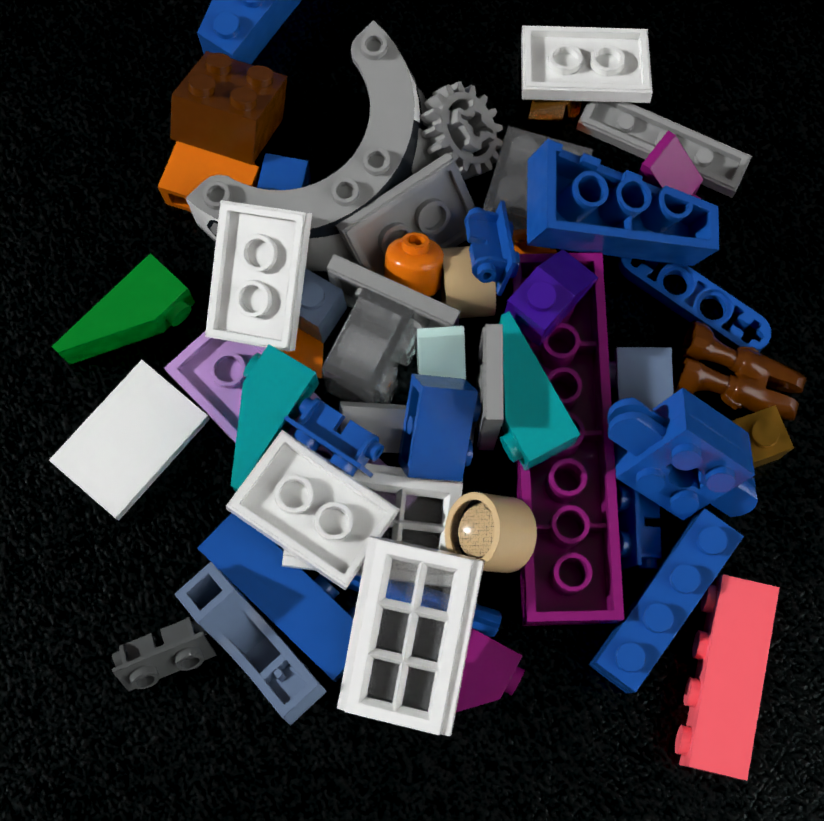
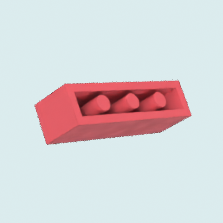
[675,574,780,781]

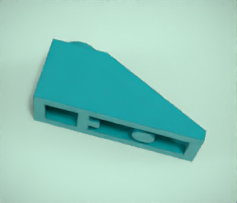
[499,311,581,471]
[231,344,319,492]

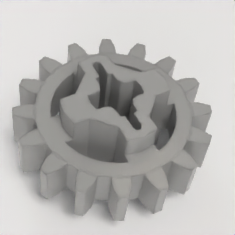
[420,82,504,180]

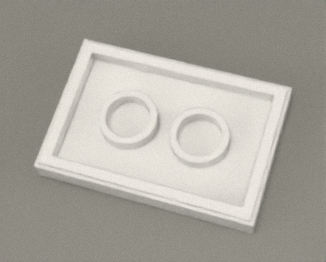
[521,25,653,103]
[205,200,312,352]
[49,360,210,521]
[226,430,400,590]

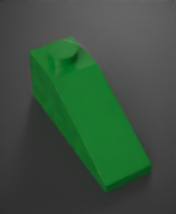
[51,253,195,365]

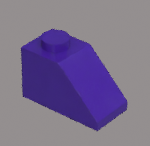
[505,249,599,346]

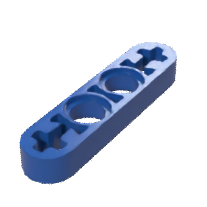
[618,257,771,352]

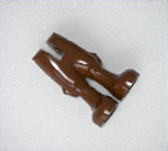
[673,320,807,420]

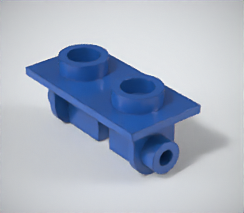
[464,200,520,296]
[284,397,384,478]
[616,479,662,570]

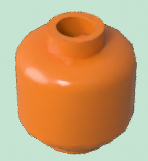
[384,232,444,297]

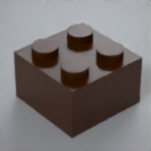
[170,51,288,165]

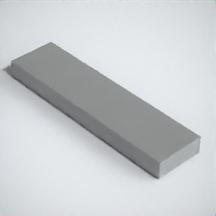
[576,101,752,198]

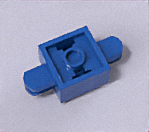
[607,388,758,520]

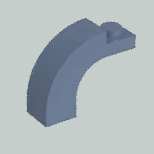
[175,562,327,726]

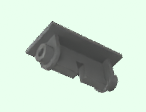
[112,616,217,692]

